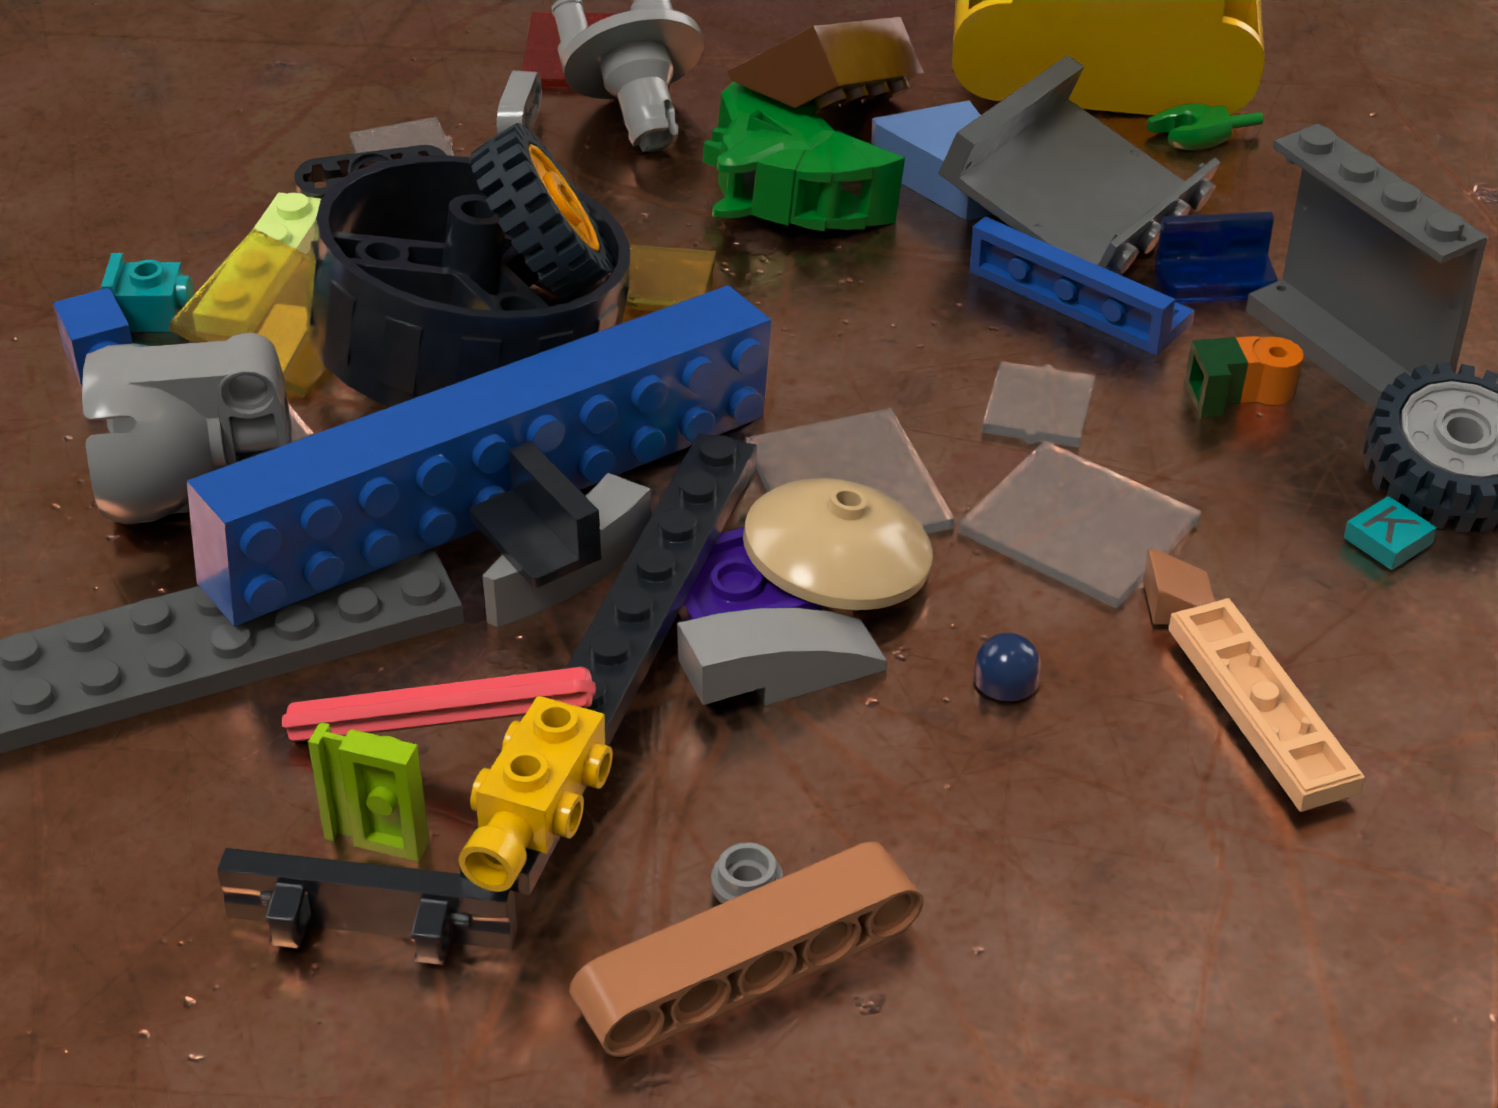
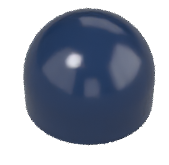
[974,633,1041,701]

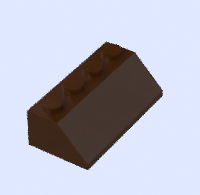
[727,17,924,112]

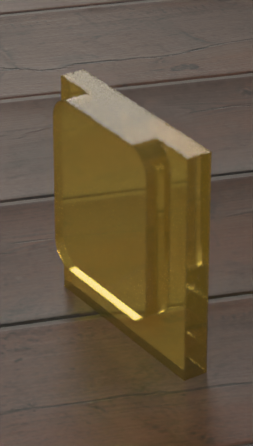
[626,244,716,311]

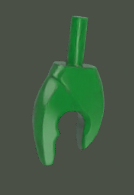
[1147,104,1263,151]

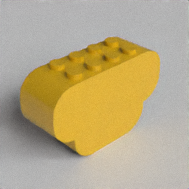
[952,0,1265,115]

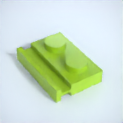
[308,722,430,862]

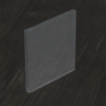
[745,408,955,533]
[958,441,1201,608]

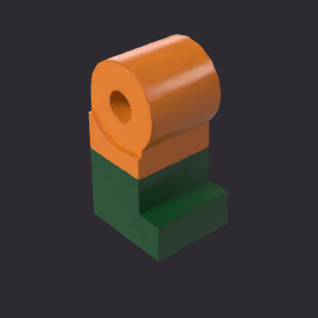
[1184,336,1304,418]

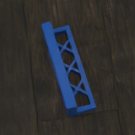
[969,216,1195,356]

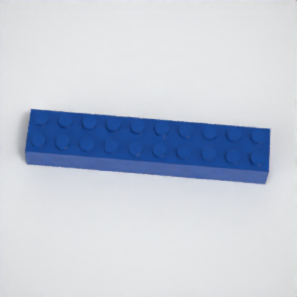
[186,285,771,627]

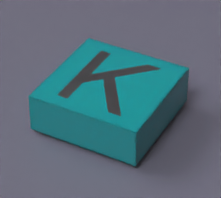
[1344,496,1437,570]

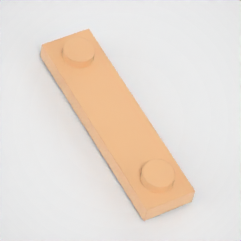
[1169,598,1365,812]

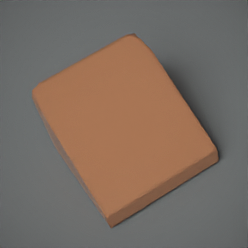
[1143,549,1215,625]

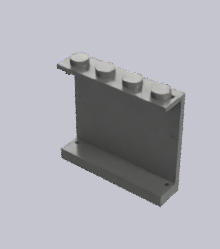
[938,55,1221,275]
[1246,123,1488,408]

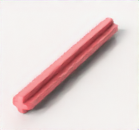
[282,666,596,743]

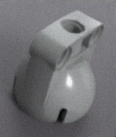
[82,333,292,524]

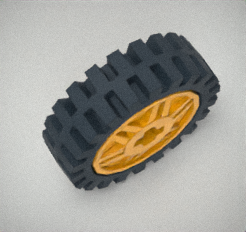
[470,123,614,300]

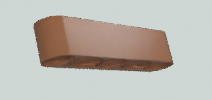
[569,841,924,1057]

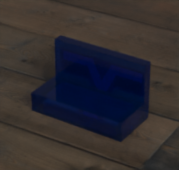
[1155,212,1278,303]

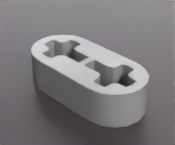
[496,70,542,134]

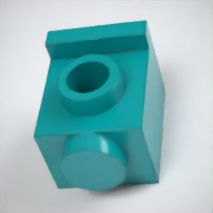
[101,253,194,332]

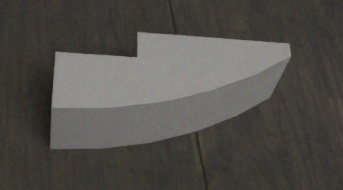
[483,473,652,627]
[678,608,887,706]

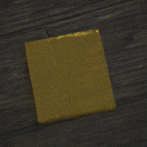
[169,228,326,397]

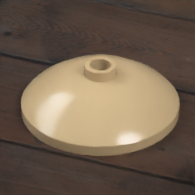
[743,478,933,610]

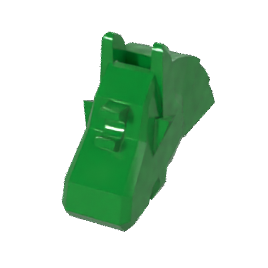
[702,81,905,231]

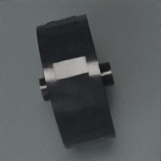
[305,155,630,407]

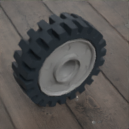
[1363,363,1498,533]

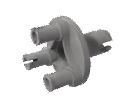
[551,0,704,152]

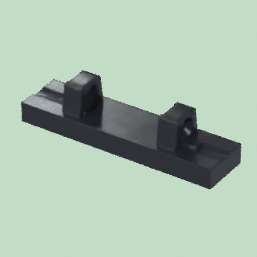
[217,848,518,965]

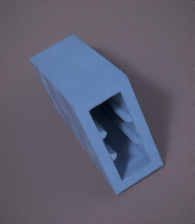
[871,100,994,221]

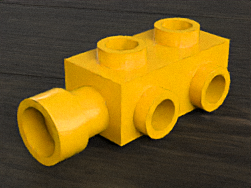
[458,695,613,892]

